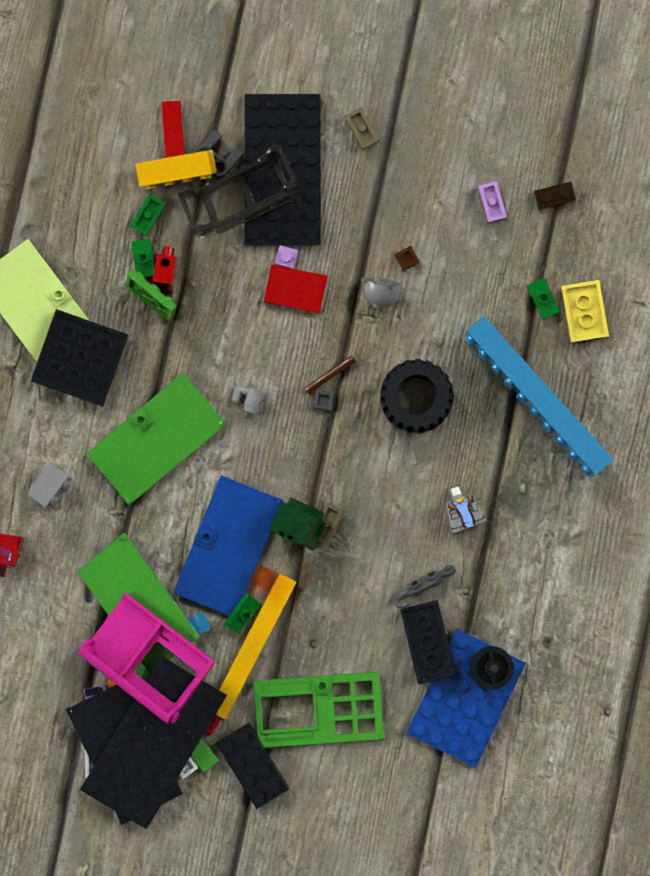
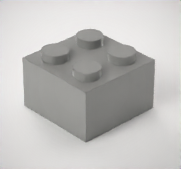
[27,463,72,509]

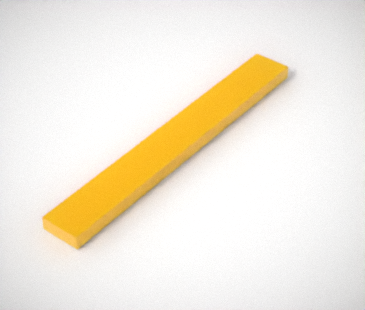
[216,573,297,720]

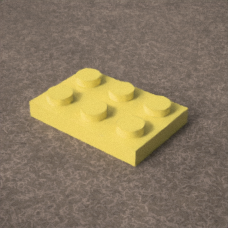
[561,280,609,343]

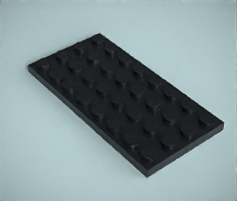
[245,94,321,245]
[80,655,227,829]

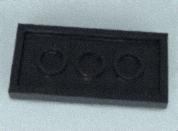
[400,600,456,685]
[216,723,290,809]

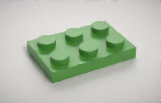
[125,269,176,322]

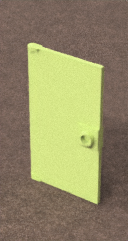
[0,239,90,362]

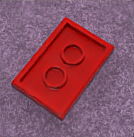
[264,264,327,314]

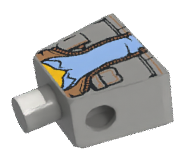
[445,486,487,534]

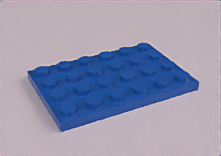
[406,629,526,768]

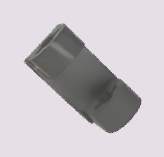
[197,130,245,179]

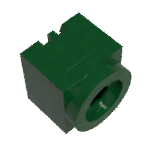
[269,497,326,551]

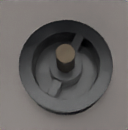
[470,646,514,689]

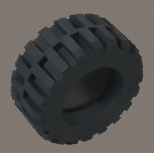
[380,359,454,434]

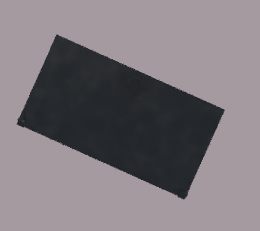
[65,684,183,825]

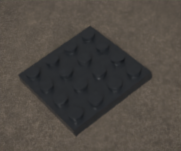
[30,309,128,407]

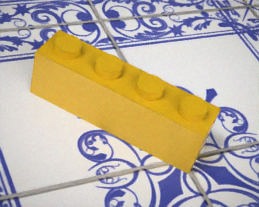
[135,149,217,189]

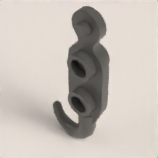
[393,565,456,608]

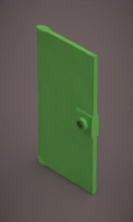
[86,373,227,506]
[77,533,200,672]

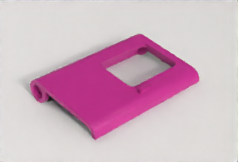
[78,592,215,724]

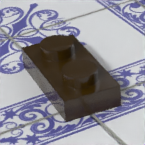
[534,182,576,210]

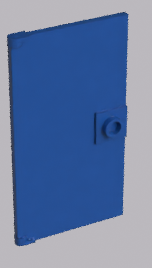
[173,475,284,616]

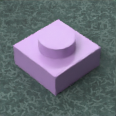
[275,245,298,269]

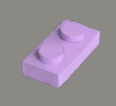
[478,181,507,223]

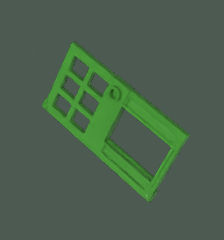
[254,672,385,748]

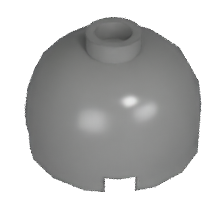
[363,276,402,309]

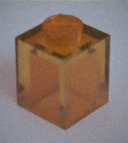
[251,564,276,590]

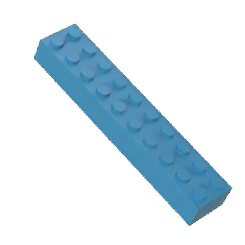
[464,316,613,477]

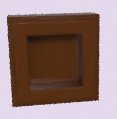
[394,246,420,272]

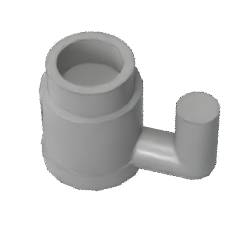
[232,385,267,415]

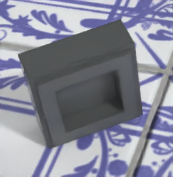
[313,389,335,412]

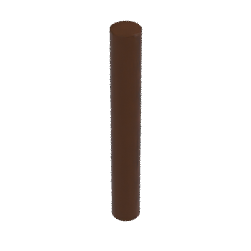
[305,355,356,394]

